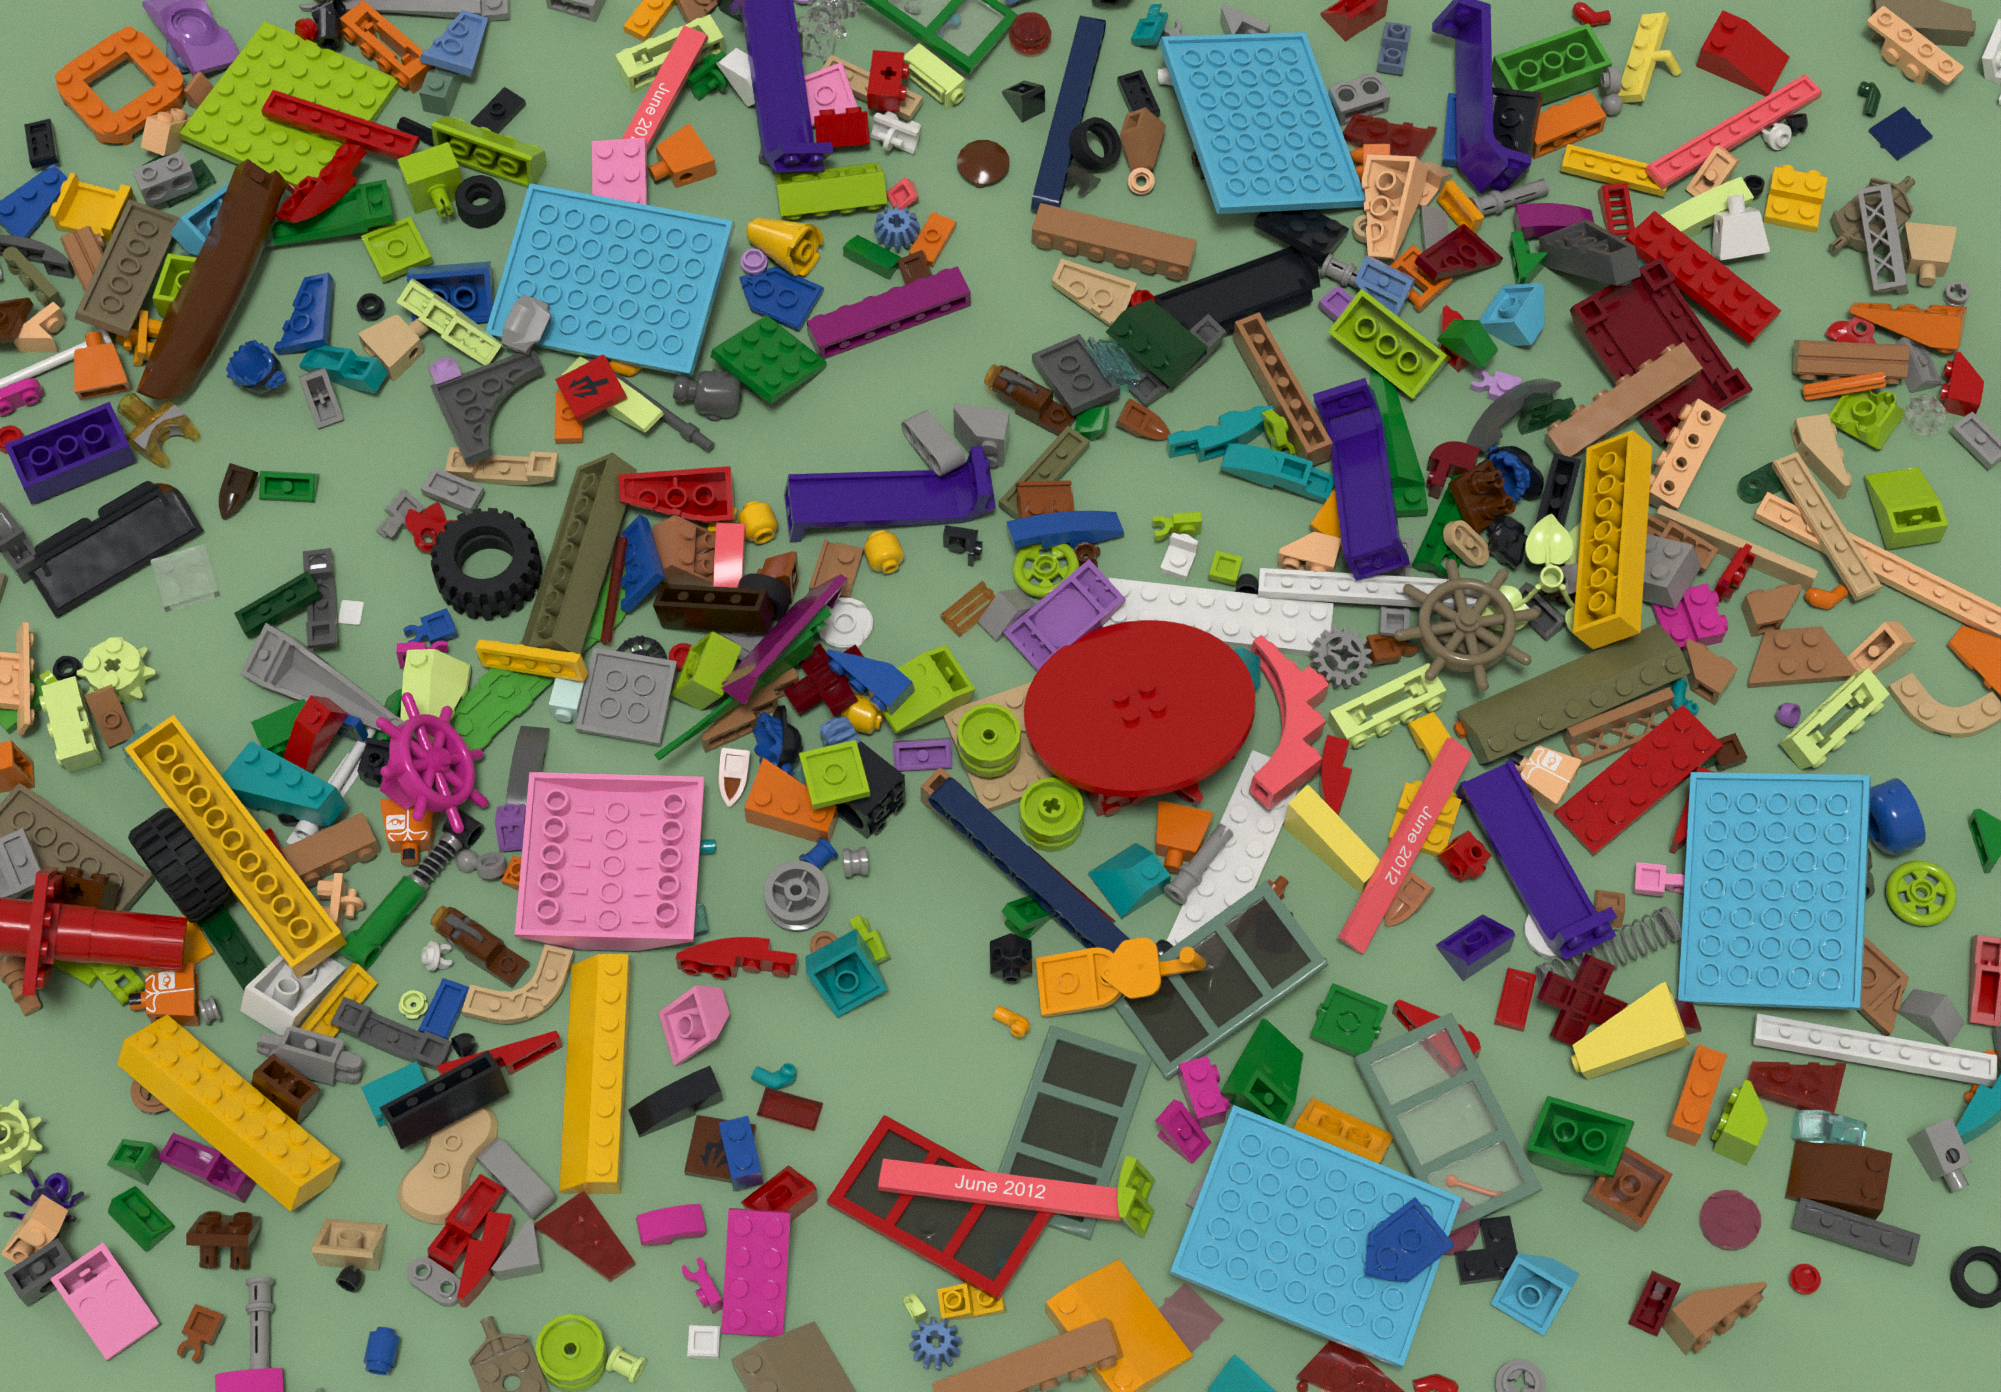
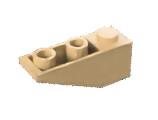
[1790,413,1852,499]

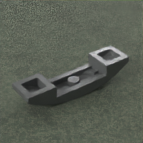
[0,235,75,279]
[1127,314,1227,406]
[1466,378,1562,453]
[303,548,338,649]
[505,726,550,805]
[330,997,453,1069]

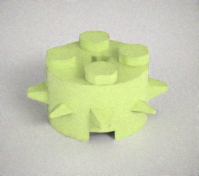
[76,637,156,704]
[0,1100,43,1175]

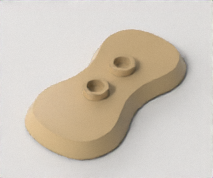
[398,1106,498,1224]

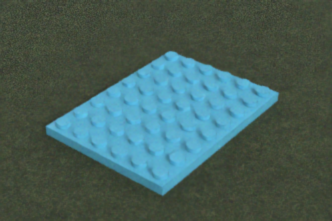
[1159,32,1365,214]
[486,183,735,377]
[1678,772,1871,1010]
[1169,1105,1462,1369]

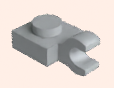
[376,489,424,538]

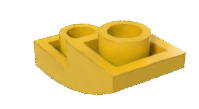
[1407,712,1451,766]
[937,1283,1006,1320]

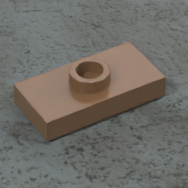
[84,684,135,748]

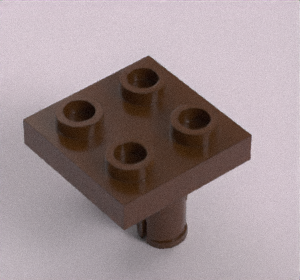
[1448,459,1516,533]
[186,1211,261,1270]

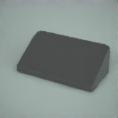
[1519,582,1567,641]

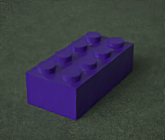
[4,402,136,505]

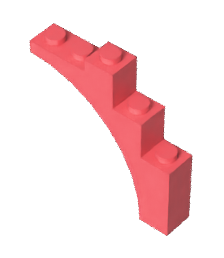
[1249,635,1330,810]

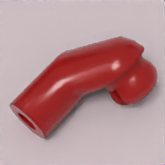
[1572,2,1611,26]
[1412,1374,1459,1392]

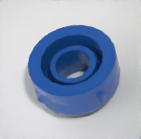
[1869,778,1926,855]

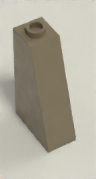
[1871,0,1976,47]

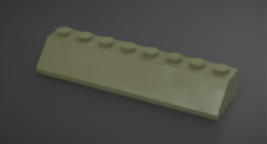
[521,452,637,654]
[1457,623,1691,764]

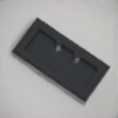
[1117,70,1160,117]
[471,87,526,134]
[24,119,59,169]

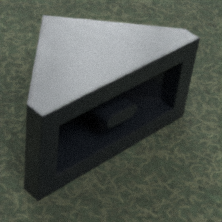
[1001,80,1045,123]

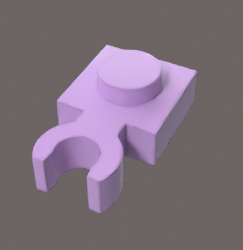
[1470,369,1522,401]

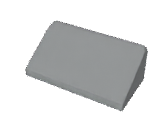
[1419,205,1449,252]
[1895,337,1942,392]

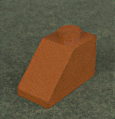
[756,551,799,604]

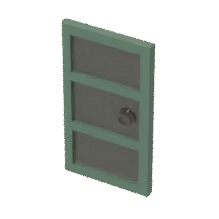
[1113,881,1328,1080]
[987,1025,1152,1241]

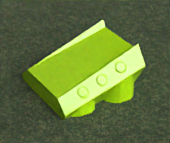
[1828,390,1904,450]

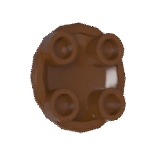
[957,140,1009,188]

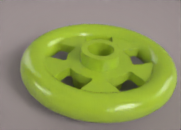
[1012,542,1079,598]
[1886,860,1957,926]

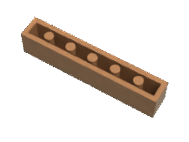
[1031,203,1197,281]
[1233,312,1333,466]
[1544,342,1703,458]
[932,1318,1124,1392]

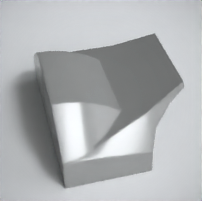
[501,294,551,355]

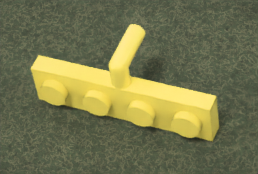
[1618,12,1682,103]

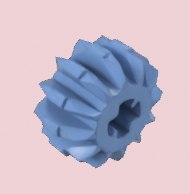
[874,205,920,252]
[820,716,860,747]
[909,1316,962,1371]

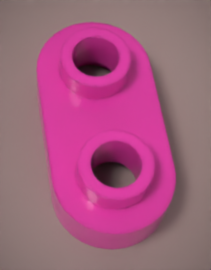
[0,378,43,415]

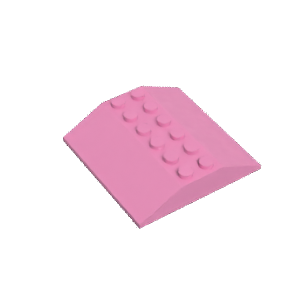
[515,772,705,951]

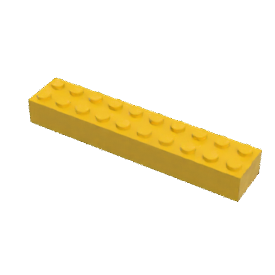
[125,714,347,979]

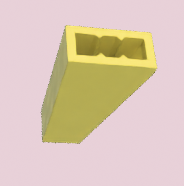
[1284,784,1380,894]
[1571,982,1690,1080]

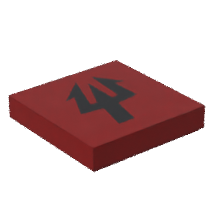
[555,354,627,423]

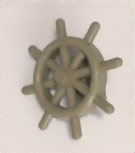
[1394,559,1539,691]

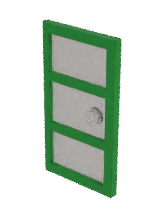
[862,0,1020,74]

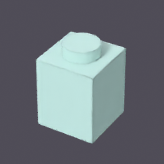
[549,678,585,722]

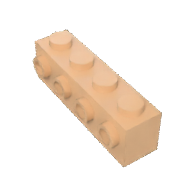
[1649,399,1727,510]

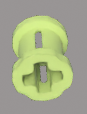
[605,1345,646,1384]

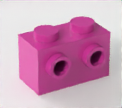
[1178,1056,1230,1129]

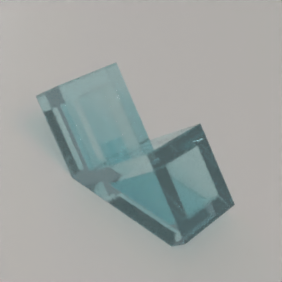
[1791,1110,1867,1146]

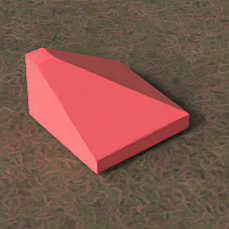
[886,177,919,210]

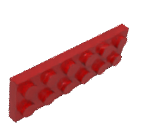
[1625,211,1782,344]
[1554,705,1723,857]

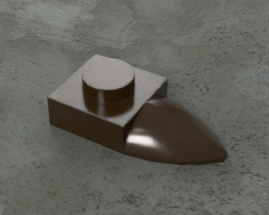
[219,463,258,520]

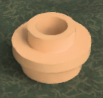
[1128,168,1155,195]

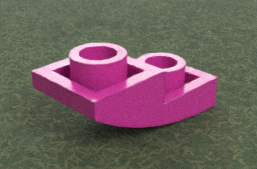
[636,1204,706,1245]
[215,1368,283,1392]

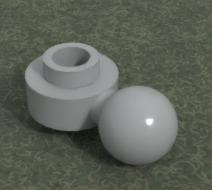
[1600,66,1623,115]
[455,849,506,880]

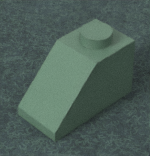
[419,67,465,116]

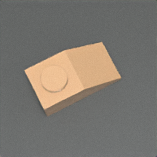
[1847,621,1916,674]

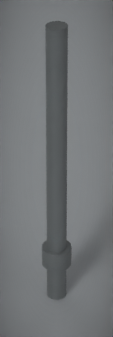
[585,356,715,452]

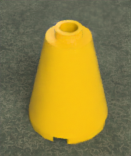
[746,217,823,277]

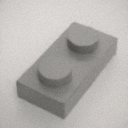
[1950,412,2001,470]
[421,467,485,514]

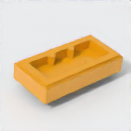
[1437,180,1485,234]

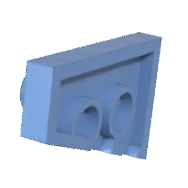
[419,10,488,77]

